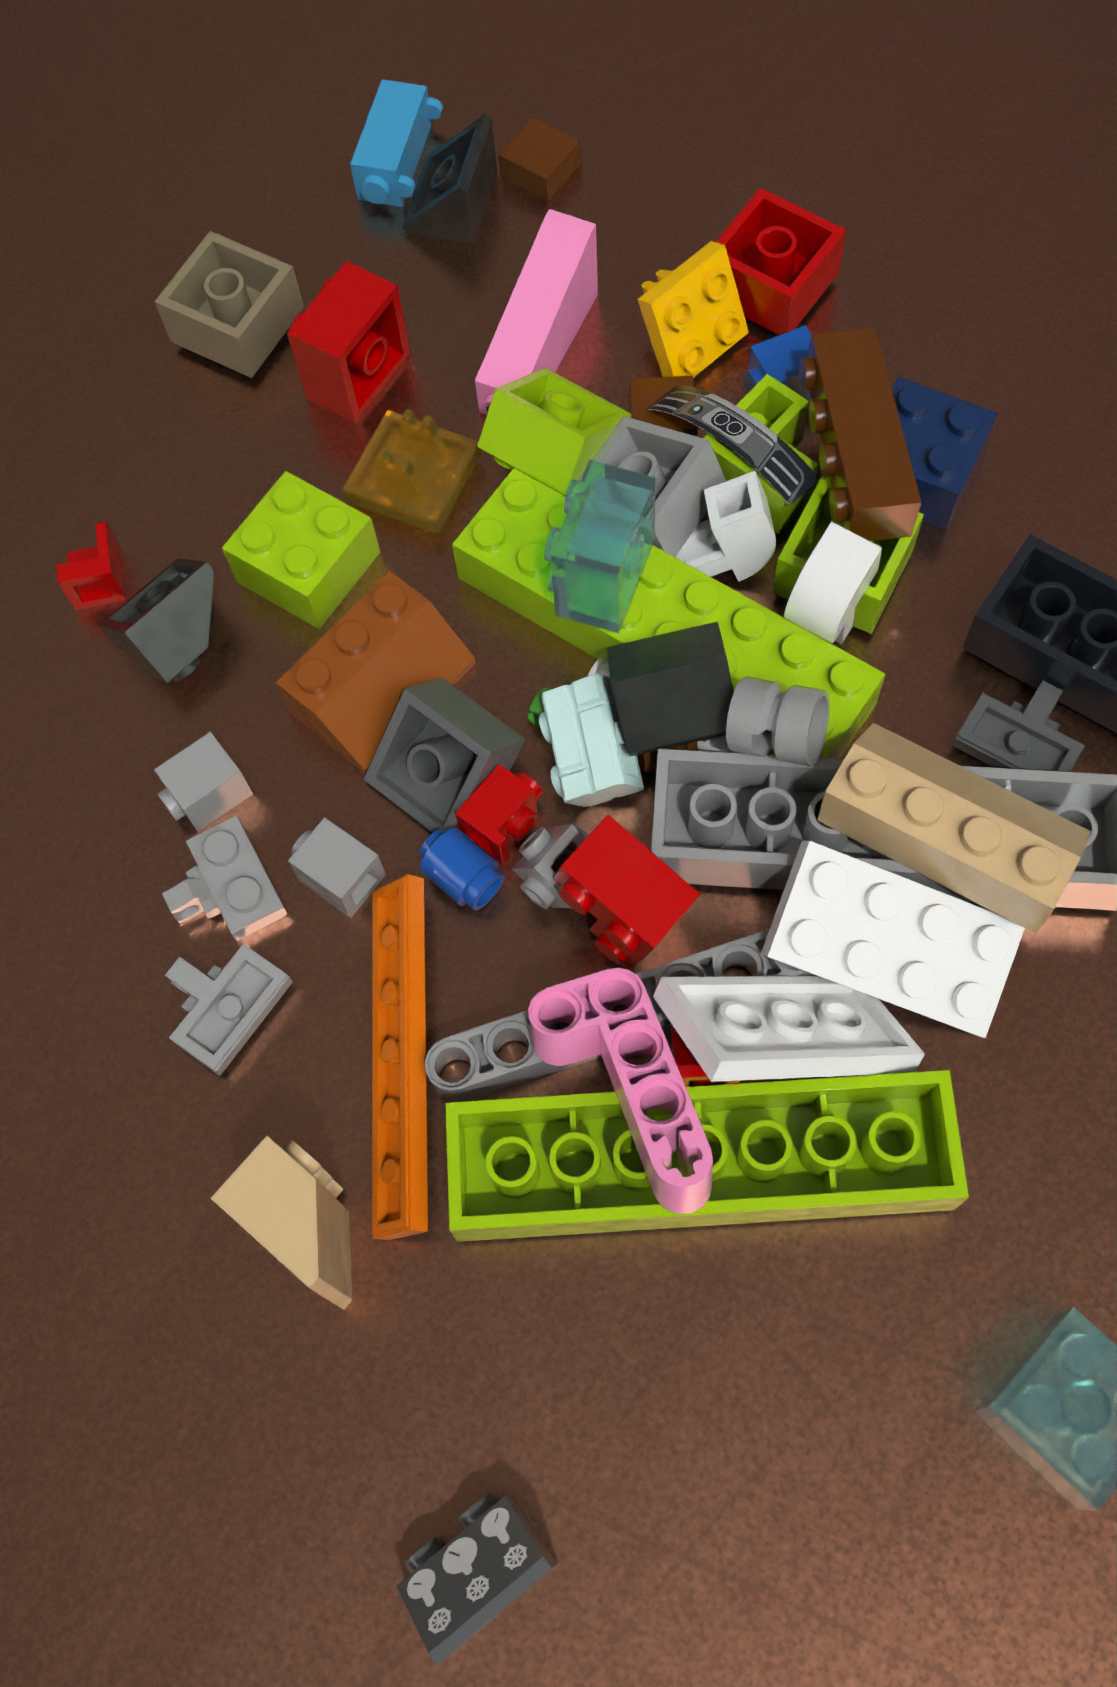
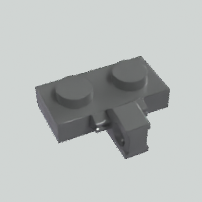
[952,681,1085,772]

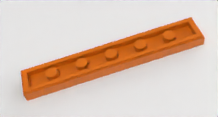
[372,874,428,1240]

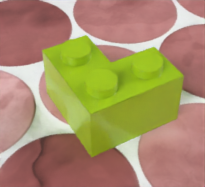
[704,374,818,535]

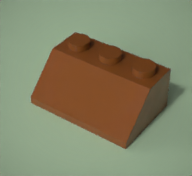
[275,570,476,774]

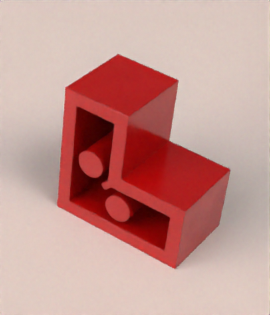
[553,814,701,968]

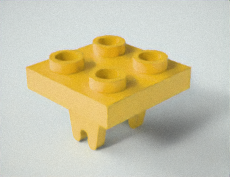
[637,241,749,378]

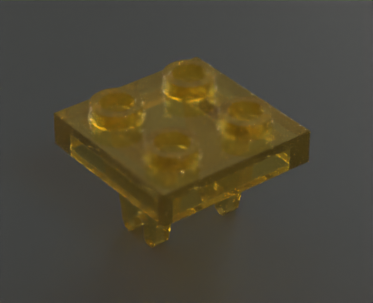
[342,409,481,534]

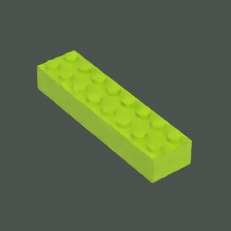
[452,468,886,759]
[446,1070,969,1242]

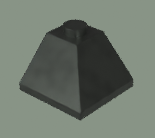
[99,558,214,683]

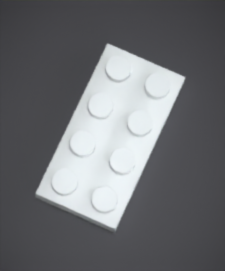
[760,840,1025,1038]
[653,976,925,1082]

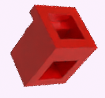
[455,764,543,867]

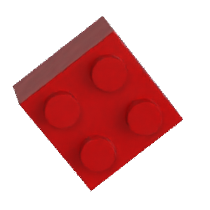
[716,188,846,335]
[287,261,411,423]

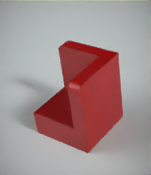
[56,521,126,610]

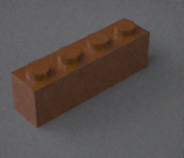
[799,327,922,541]

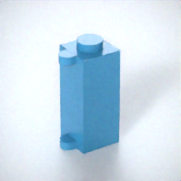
[350,79,443,207]

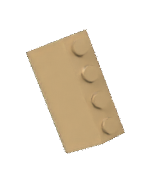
[818,723,1091,934]

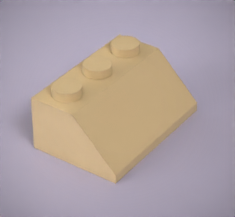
[211,1136,352,1310]

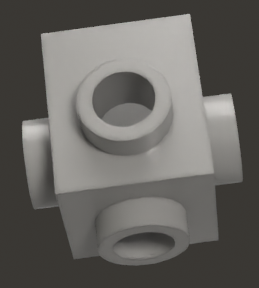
[512,824,589,909]

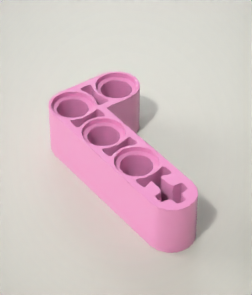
[528,968,713,1214]

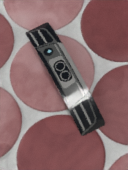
[648,385,819,504]

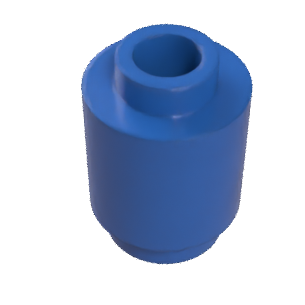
[419,827,505,911]

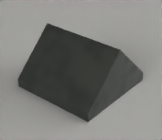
[402,114,497,244]
[607,621,734,757]

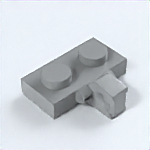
[162,815,287,941]
[165,944,293,1076]

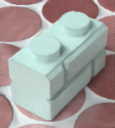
[539,674,644,807]

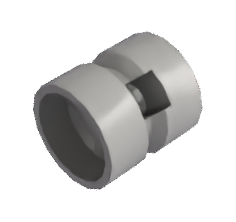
[726,676,830,767]

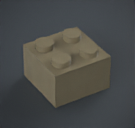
[154,231,304,378]

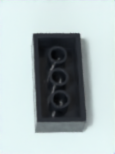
[962,534,1117,733]

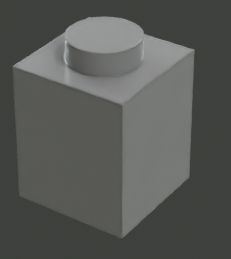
[154,731,253,832]
[288,817,386,918]

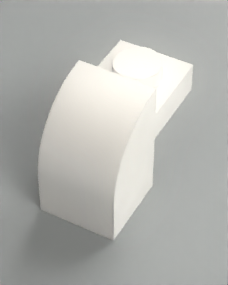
[676,471,776,582]
[784,522,882,644]

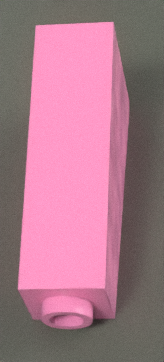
[475,209,598,416]

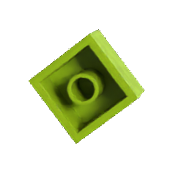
[477,368,632,496]
[222,471,380,630]
[773,477,924,634]

